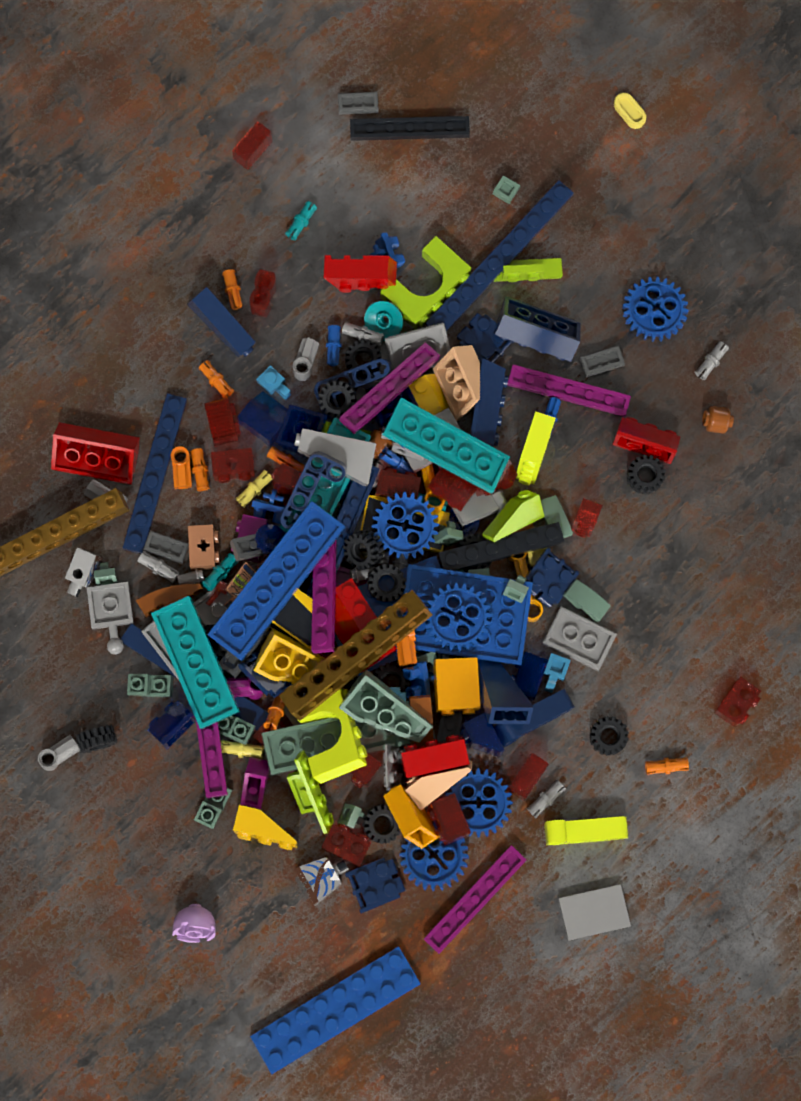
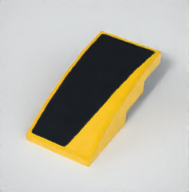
[360,495,450,553]
[272,589,313,650]

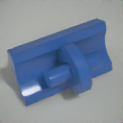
[370,232,405,268]
[252,488,290,524]
[403,661,434,698]

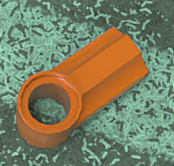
[171,446,192,489]
[397,630,417,666]

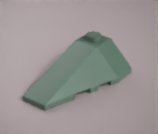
[339,669,433,743]

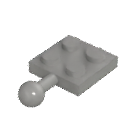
[87,582,134,655]

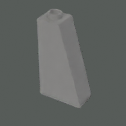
[295,428,376,486]

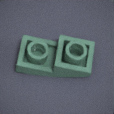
[541,495,573,538]
[563,579,611,622]
[127,674,173,697]
[218,716,255,745]
[194,788,233,829]

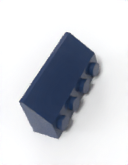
[495,296,581,362]
[470,359,508,447]

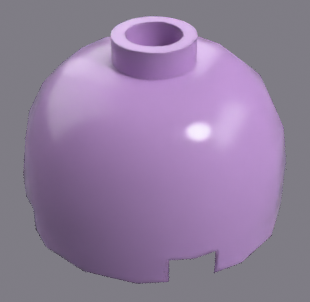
[172,904,216,943]

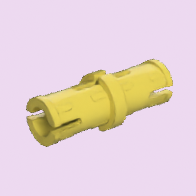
[235,470,273,508]
[221,740,264,759]

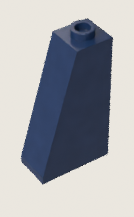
[187,287,256,357]
[477,659,534,724]

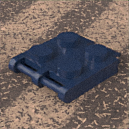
[456,313,514,364]
[525,547,580,608]
[238,651,292,698]
[345,858,406,914]

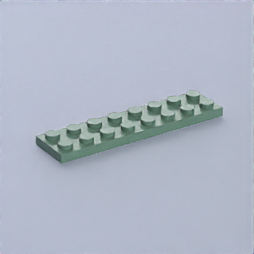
[261,701,435,775]

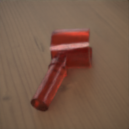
[206,581,229,606]

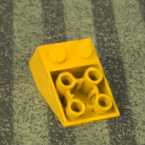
[233,805,298,850]

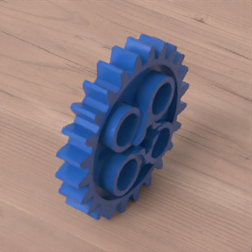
[622,277,689,342]
[371,492,439,559]
[425,583,492,652]
[444,768,513,838]
[400,821,469,891]

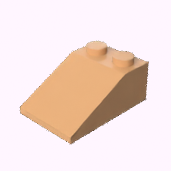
[433,345,480,421]
[405,759,473,810]

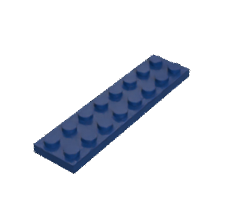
[208,501,346,661]
[250,947,421,1074]

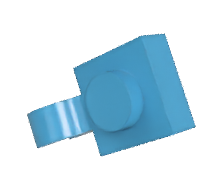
[256,365,291,400]
[544,653,571,693]

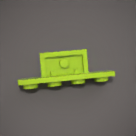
[494,258,563,282]
[287,750,334,834]

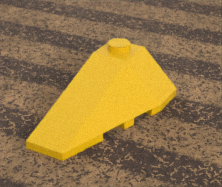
[407,374,453,415]
[253,628,340,684]

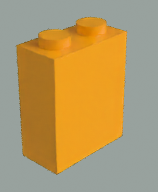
[433,658,480,716]
[383,784,439,849]

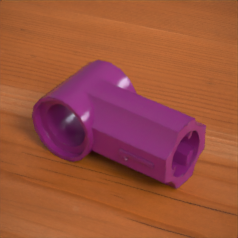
[226,677,264,700]

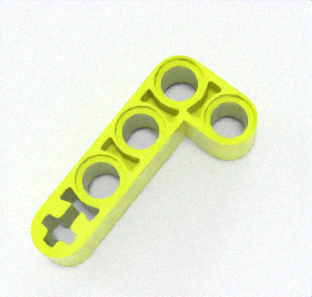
[544,816,629,845]

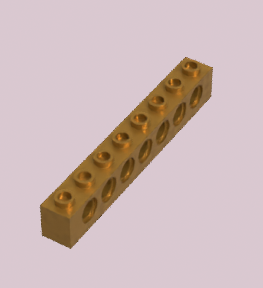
[0,488,130,576]
[279,590,432,721]

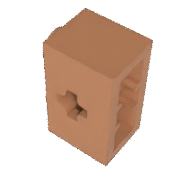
[188,525,220,571]

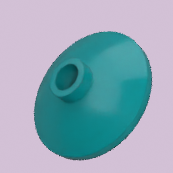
[364,301,403,341]

